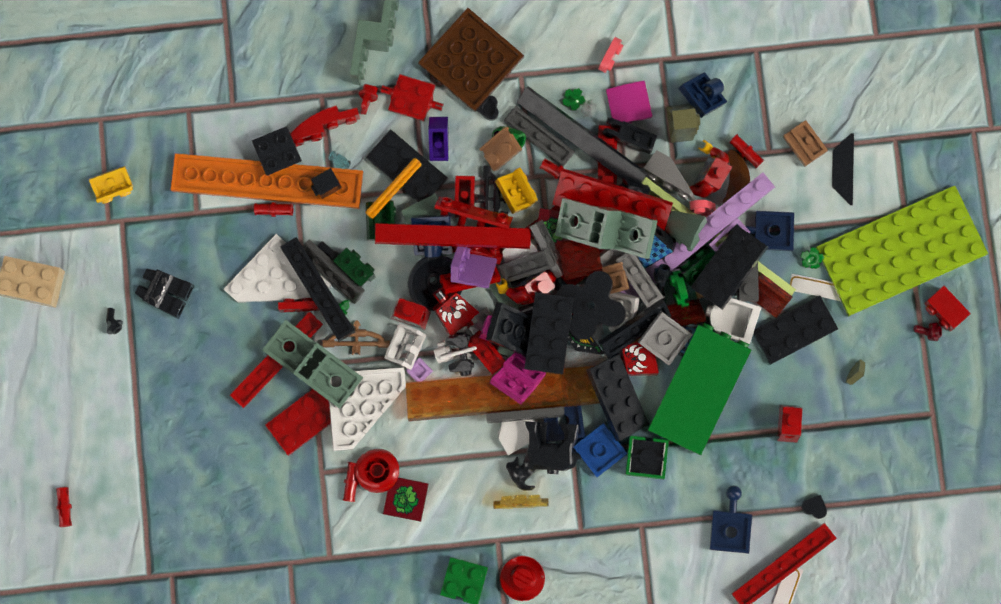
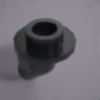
[106,308,123,335]

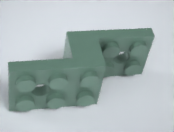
[350,0,399,85]
[555,198,657,259]
[262,319,363,409]

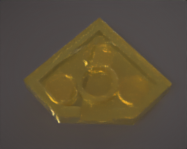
[493,495,549,509]

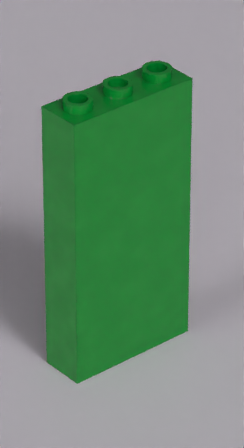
[648,323,751,455]

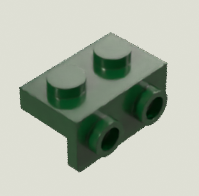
[366,200,396,241]
[676,246,715,286]
[334,247,376,287]

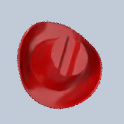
[355,448,399,493]
[500,556,545,601]

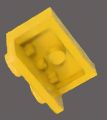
[89,165,133,204]
[495,167,538,214]

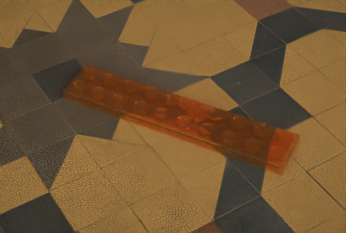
[406,365,600,422]

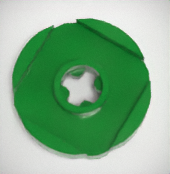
[668,269,689,308]

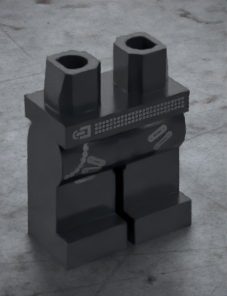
[135,269,194,319]

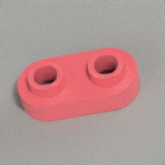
[598,37,624,73]
[689,200,716,217]

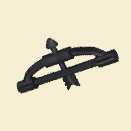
[475,166,506,227]

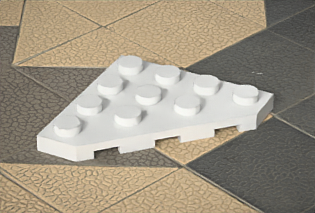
[224,234,332,303]
[329,368,406,451]

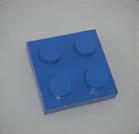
[574,423,627,478]

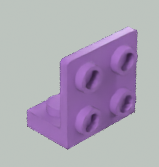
[451,247,497,288]

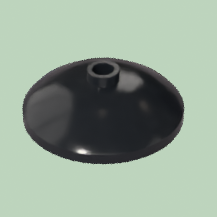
[407,255,462,311]

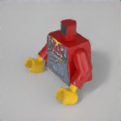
[688,140,732,198]
[496,269,556,305]

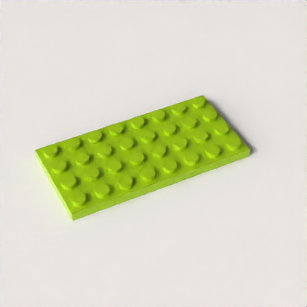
[816,186,988,317]

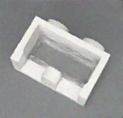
[384,323,426,370]

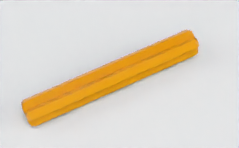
[365,158,422,219]

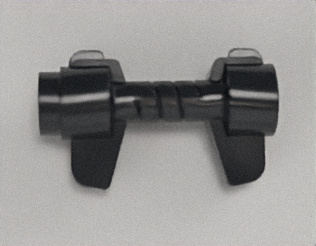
[653,264,670,301]
[445,332,474,376]

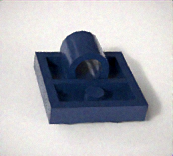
[678,72,727,118]
[411,215,453,257]

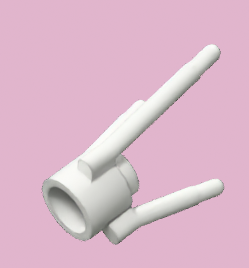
[434,326,477,364]

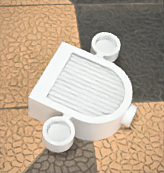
[705,290,762,344]

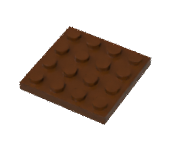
[418,8,524,112]

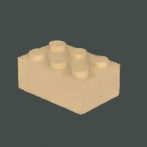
[0,256,65,308]

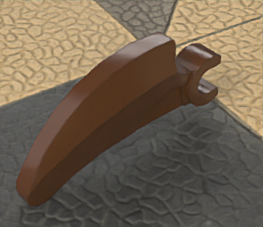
[722,150,750,205]

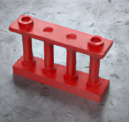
[434,196,513,265]

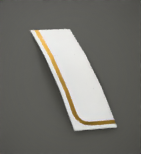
[790,274,841,302]
[773,568,803,604]

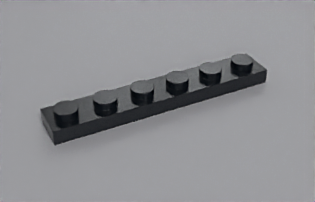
[280,237,355,342]

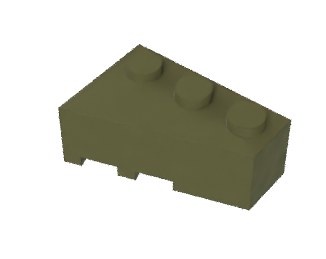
[666,104,700,143]

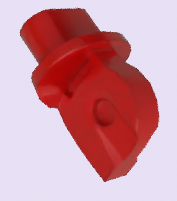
[358,84,378,115]

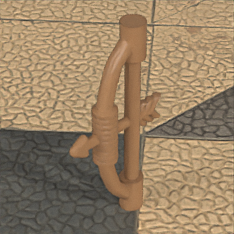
[323,320,390,355]

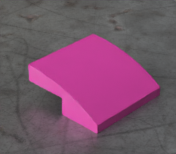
[606,81,652,124]
[490,353,546,404]

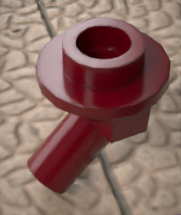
[913,322,942,341]

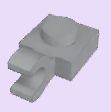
[465,307,493,336]

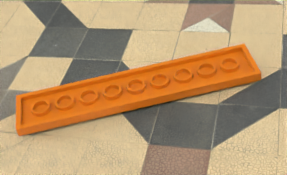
[171,153,364,209]

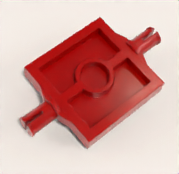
[380,74,444,122]

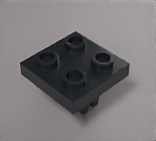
[252,126,302,176]

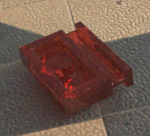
[756,274,793,318]
[667,299,706,326]

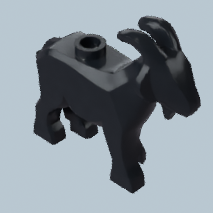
[506,421,581,491]

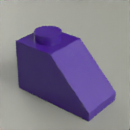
[428,117,449,161]

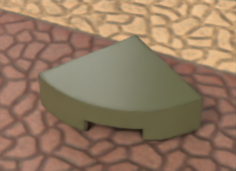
[846,359,865,385]

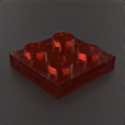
[557,240,603,280]

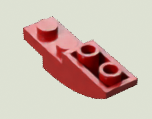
[291,105,360,147]

